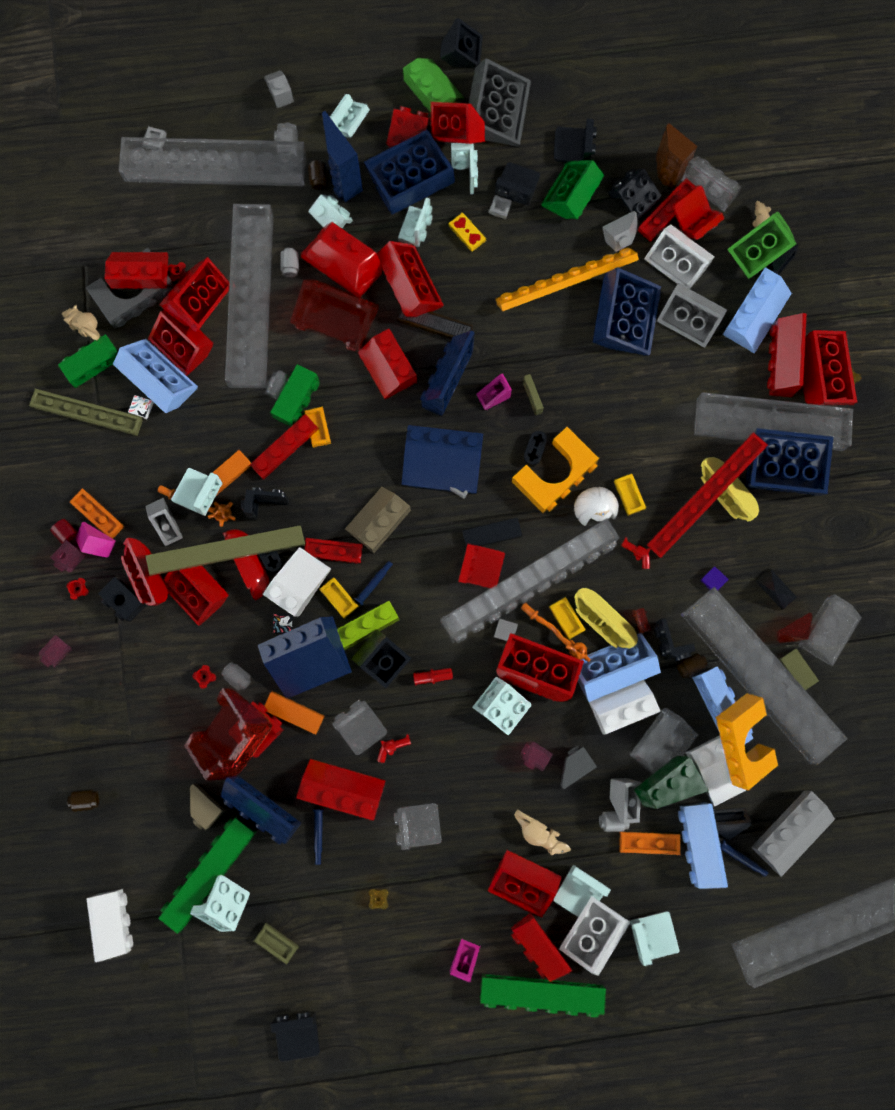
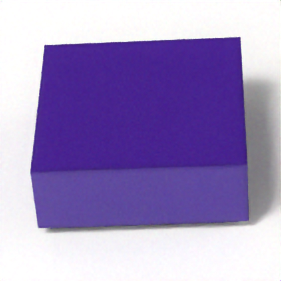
[700,566,729,594]

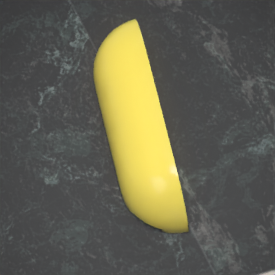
[701,457,759,522]
[574,588,638,649]

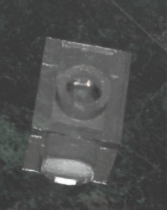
[274,123,298,154]

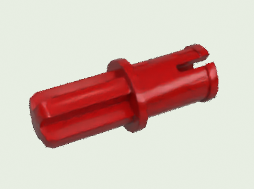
[413,668,453,685]

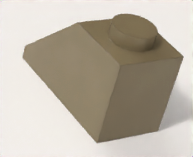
[190,783,225,829]

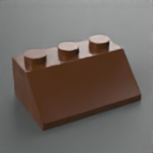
[656,123,697,189]

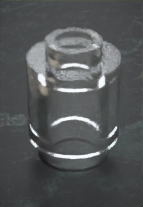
[265,370,289,400]
[221,662,251,691]

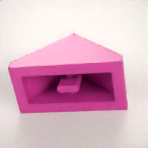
[476,373,512,410]
[75,522,116,557]
[450,939,480,982]

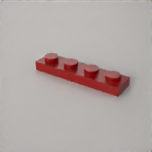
[637,178,696,242]
[250,414,319,479]

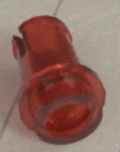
[632,608,651,633]

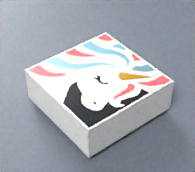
[128,395,154,419]

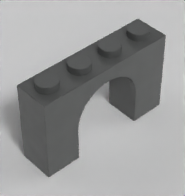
[86,248,174,329]

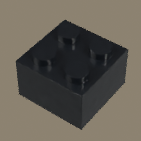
[351,629,411,688]

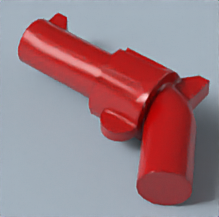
[621,537,651,569]
[377,734,411,763]

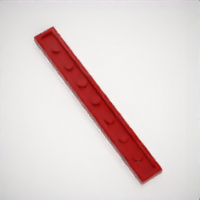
[647,432,768,558]

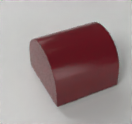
[50,519,78,546]

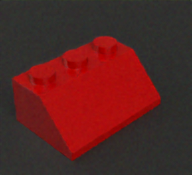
[431,101,485,144]
[105,252,168,289]
[148,310,214,376]
[358,329,417,399]
[163,566,229,626]
[487,850,562,918]
[511,913,572,982]

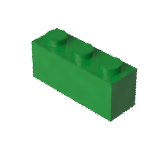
[58,334,118,388]
[270,364,320,427]

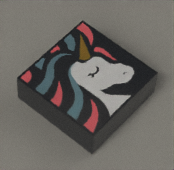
[273,613,293,634]

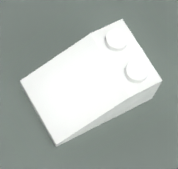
[263,547,331,616]
[686,735,746,807]

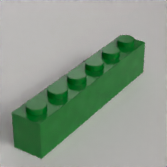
[158,817,257,934]
[480,974,606,1017]

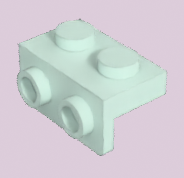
[330,94,370,138]
[308,194,353,228]

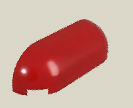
[223,529,269,600]
[121,538,168,606]

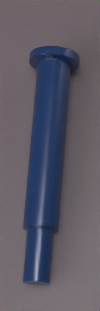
[354,561,393,606]
[312,809,324,865]
[720,840,768,877]

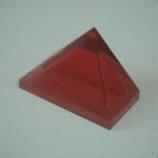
[777,613,813,643]

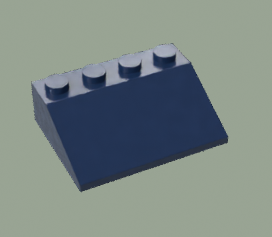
[322,111,363,202]
[364,130,455,215]
[593,267,661,356]
[420,331,475,416]
[402,425,483,494]
[745,428,834,496]
[258,616,352,698]
[221,776,301,844]

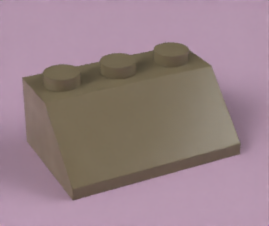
[345,487,411,553]

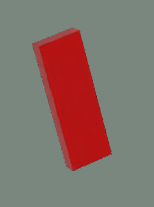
[304,538,363,564]

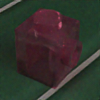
[50,540,86,573]
[39,635,71,668]
[520,741,553,771]

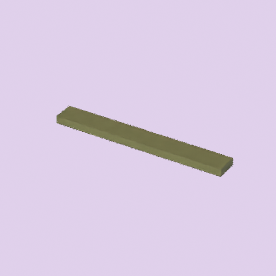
[146,525,305,576]

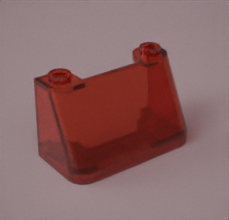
[290,279,379,352]
[184,688,273,781]

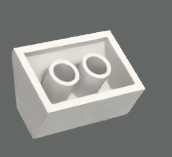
[644,225,714,289]
[589,680,660,735]
[87,889,133,962]
[559,896,631,975]

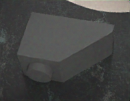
[560,746,597,789]

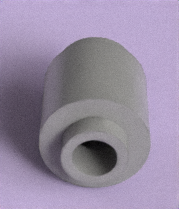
[280,248,299,277]
[599,811,630,832]

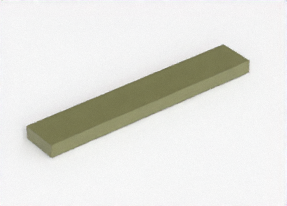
[29,389,143,436]

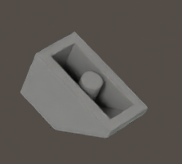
[264,70,294,108]
[603,211,638,252]
[146,498,183,546]
[610,778,641,824]

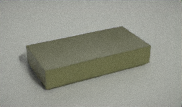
[522,374,544,415]
[779,649,819,692]
[254,923,299,965]

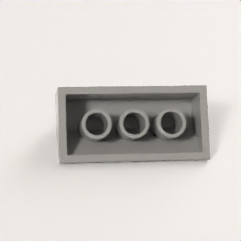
[751,790,835,877]

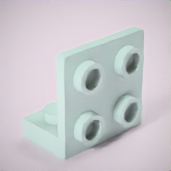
[451,143,478,194]
[398,198,433,247]
[171,468,222,516]
[472,677,531,735]
[553,865,611,917]
[190,875,250,932]
[630,911,679,966]

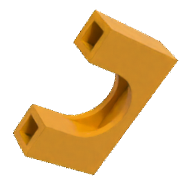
[512,427,599,513]
[716,693,778,790]

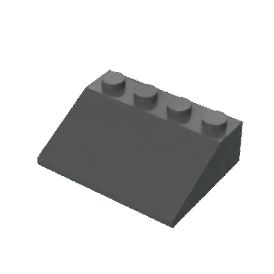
[469,59,531,146]

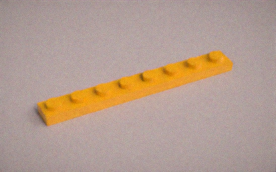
[496,248,639,311]

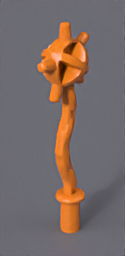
[158,485,236,527]
[521,603,590,662]

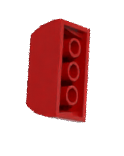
[301,222,382,298]
[160,257,232,332]
[803,330,857,406]
[496,633,584,702]

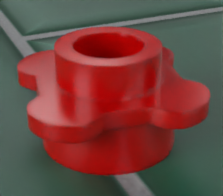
[168,262,186,282]
[67,578,89,600]
[193,665,216,688]

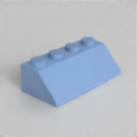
[723,267,792,353]
[113,339,198,413]
[578,633,661,702]
[692,666,753,744]
[678,802,728,889]

